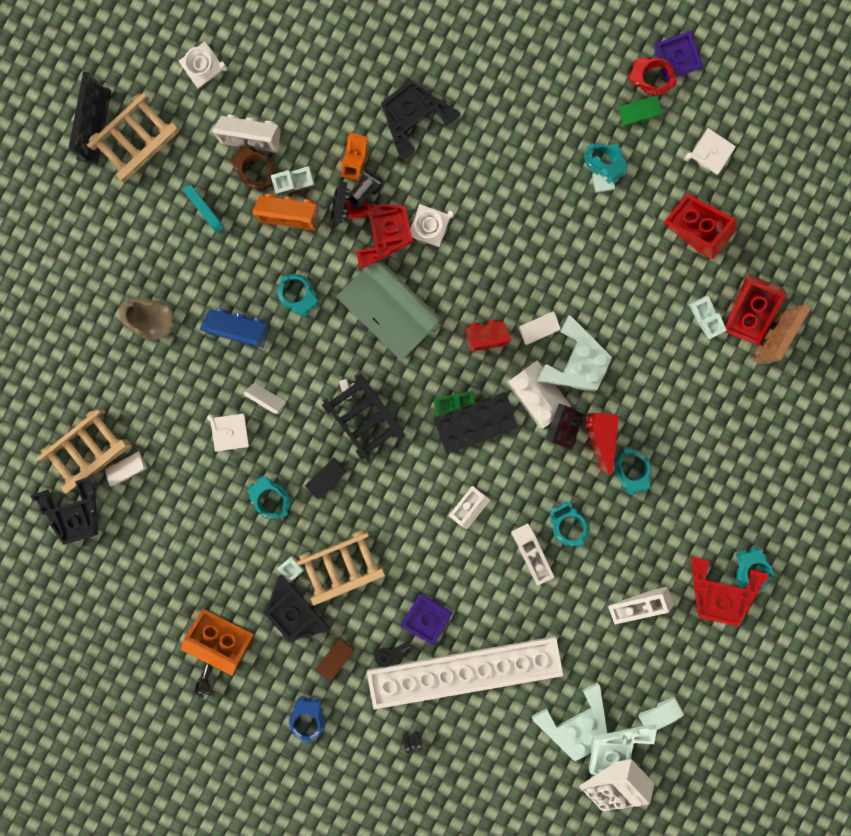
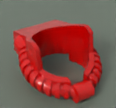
[628,56,677,96]

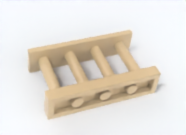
[87,92,180,183]
[37,409,132,494]
[296,530,386,606]

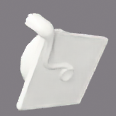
[179,42,227,89]
[684,128,736,175]
[411,204,454,247]
[207,414,249,452]

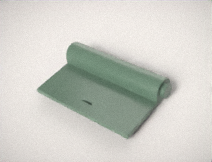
[336,260,442,361]

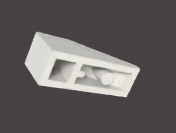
[511,524,554,586]
[608,587,674,624]

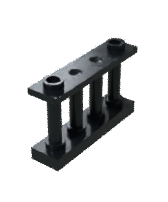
[322,371,406,463]

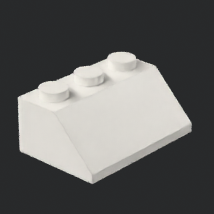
[213,115,281,153]
[507,360,571,429]

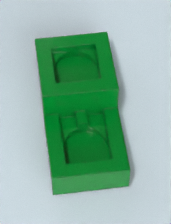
[618,96,663,127]
[433,391,475,417]

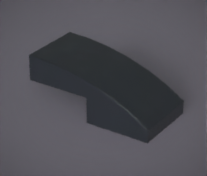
[305,458,347,499]

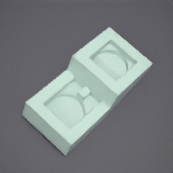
[271,166,315,195]
[689,296,727,339]
[639,697,684,730]

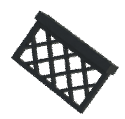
[68,72,111,165]

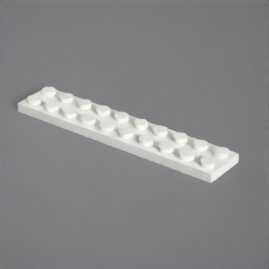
[367,636,563,709]

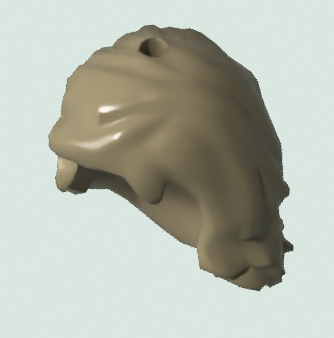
[118,297,175,342]

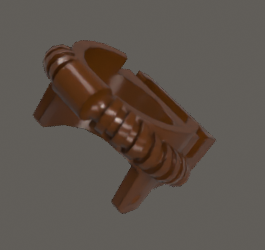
[230,145,275,189]

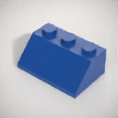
[200,308,269,348]

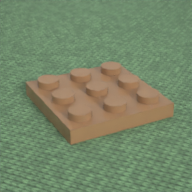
[753,304,811,365]

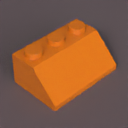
[252,194,319,231]
[181,609,254,675]

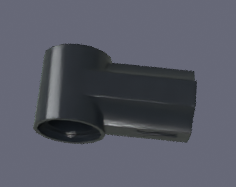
[348,170,384,208]

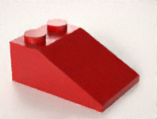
[664,193,736,260]
[725,274,787,345]
[465,319,511,352]
[584,413,619,474]

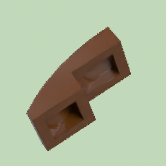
[316,637,355,682]

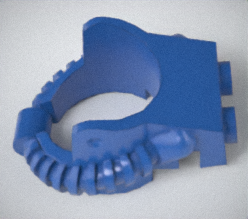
[289,696,325,743]

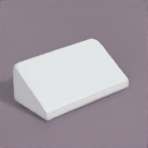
[518,311,561,345]
[244,383,286,414]
[105,452,148,487]
[449,486,490,529]

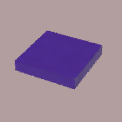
[653,31,703,82]
[400,592,453,646]

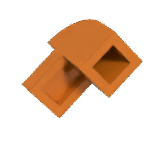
[341,132,369,182]

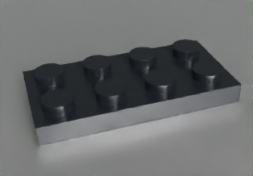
[433,392,518,454]

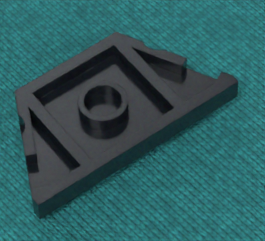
[264,574,331,642]

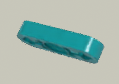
[183,184,225,233]

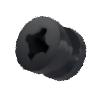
[403,731,422,754]

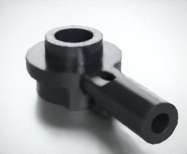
[375,641,412,667]
[194,663,213,698]

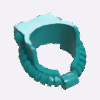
[584,143,628,184]
[277,274,319,317]
[614,447,652,495]
[247,475,291,519]
[550,502,590,548]
[736,547,774,594]

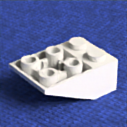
[580,759,654,811]

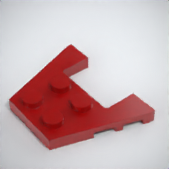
[346,200,413,270]
[691,556,769,627]

